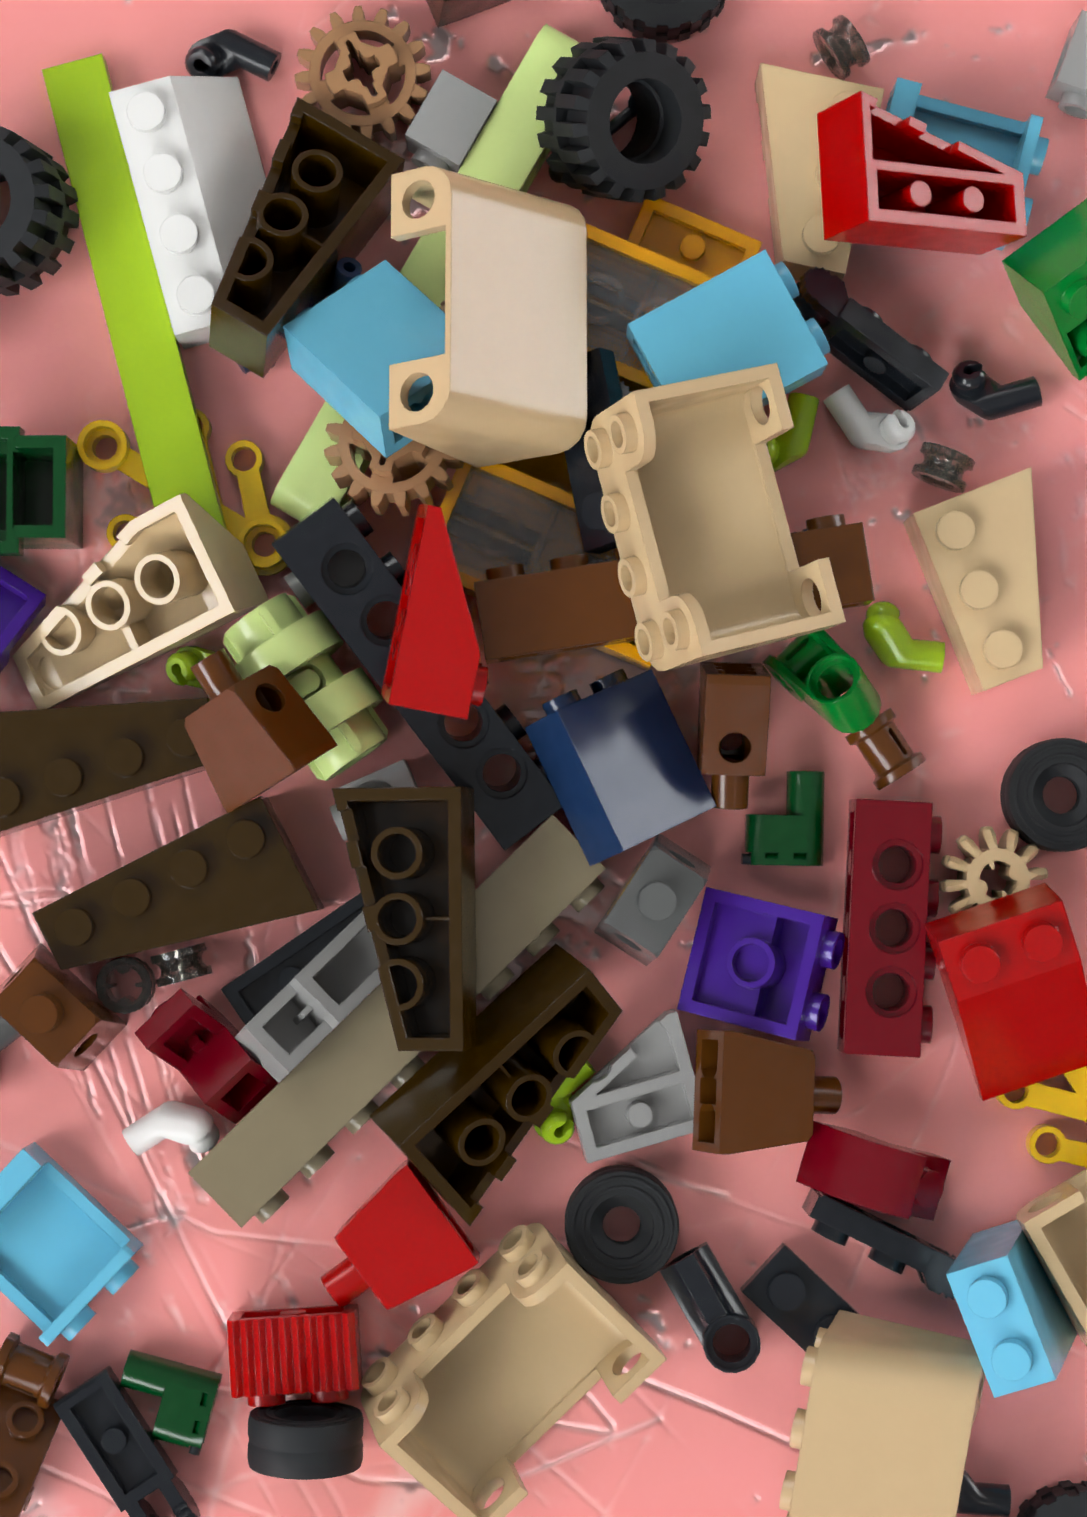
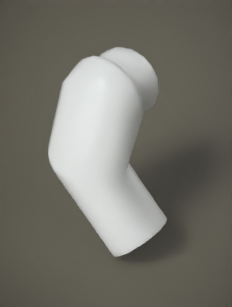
[823,384,916,453]
[122,1101,220,1156]

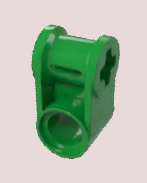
[762,630,881,733]

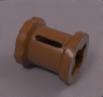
[845,708,926,790]
[0,1332,70,1410]

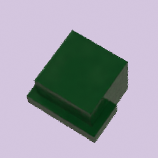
[0,426,83,556]

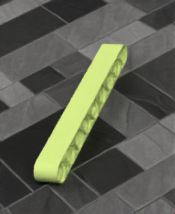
[270,24,579,521]

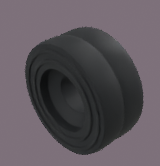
[1000,738,1087,852]
[565,1165,679,1284]
[247,1400,364,1480]

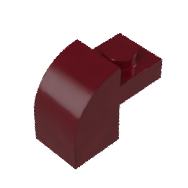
[135,988,278,1124]
[796,1121,951,1221]

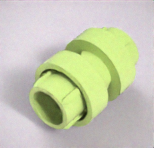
[223,593,388,781]

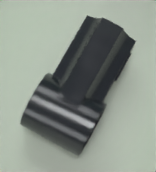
[659,1242,760,1373]

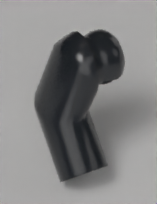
[185,29,281,81]
[957,1470,1011,1517]

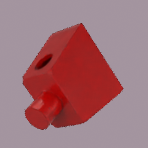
[320,1159,480,1310]

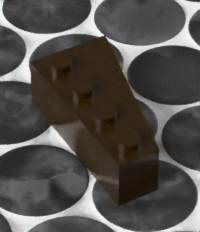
[209,97,405,378]
[0,698,210,837]
[332,786,477,1051]
[32,796,324,970]
[370,943,623,1226]

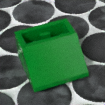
[1002,199,1087,381]

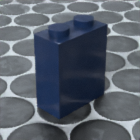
[525,669,716,866]

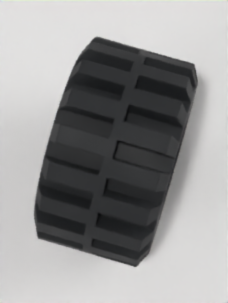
[536,37,711,203]
[0,126,79,296]

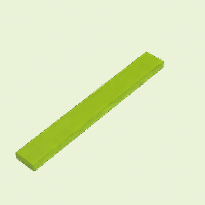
[42,53,227,530]

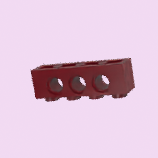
[837,799,942,1058]

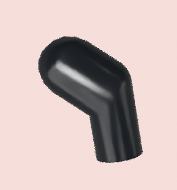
[949,360,1042,420]

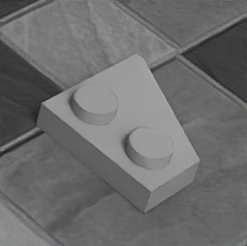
[568,1009,695,1163]

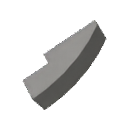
[234,911,381,1083]

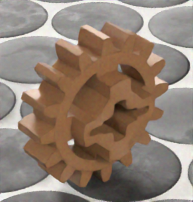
[295,6,432,142]
[324,419,464,516]

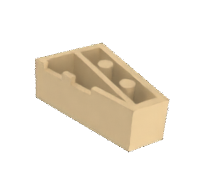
[903,467,1043,695]

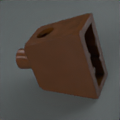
[185,648,338,814]
[697,662,771,810]
[0,943,127,1071]
[692,1029,842,1155]

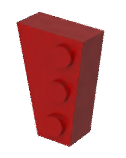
[817,91,1027,255]

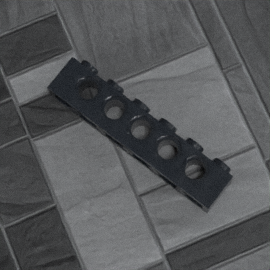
[271,497,562,850]

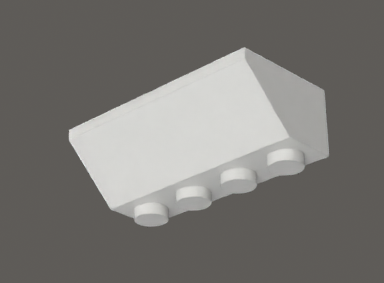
[108,76,266,349]

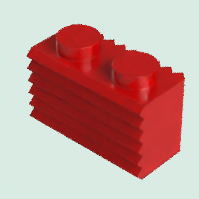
[227,1304,363,1407]

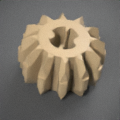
[939,826,1048,914]

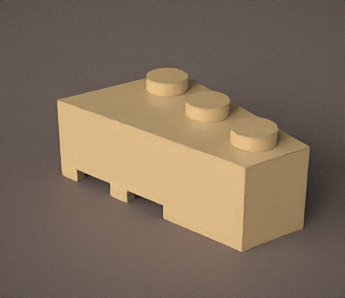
[755,63,884,281]

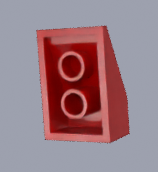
[381,504,488,719]
[924,883,1087,1101]

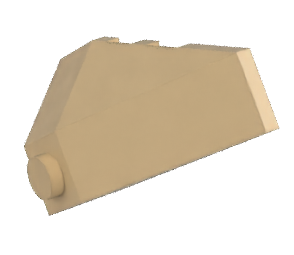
[12,493,269,709]

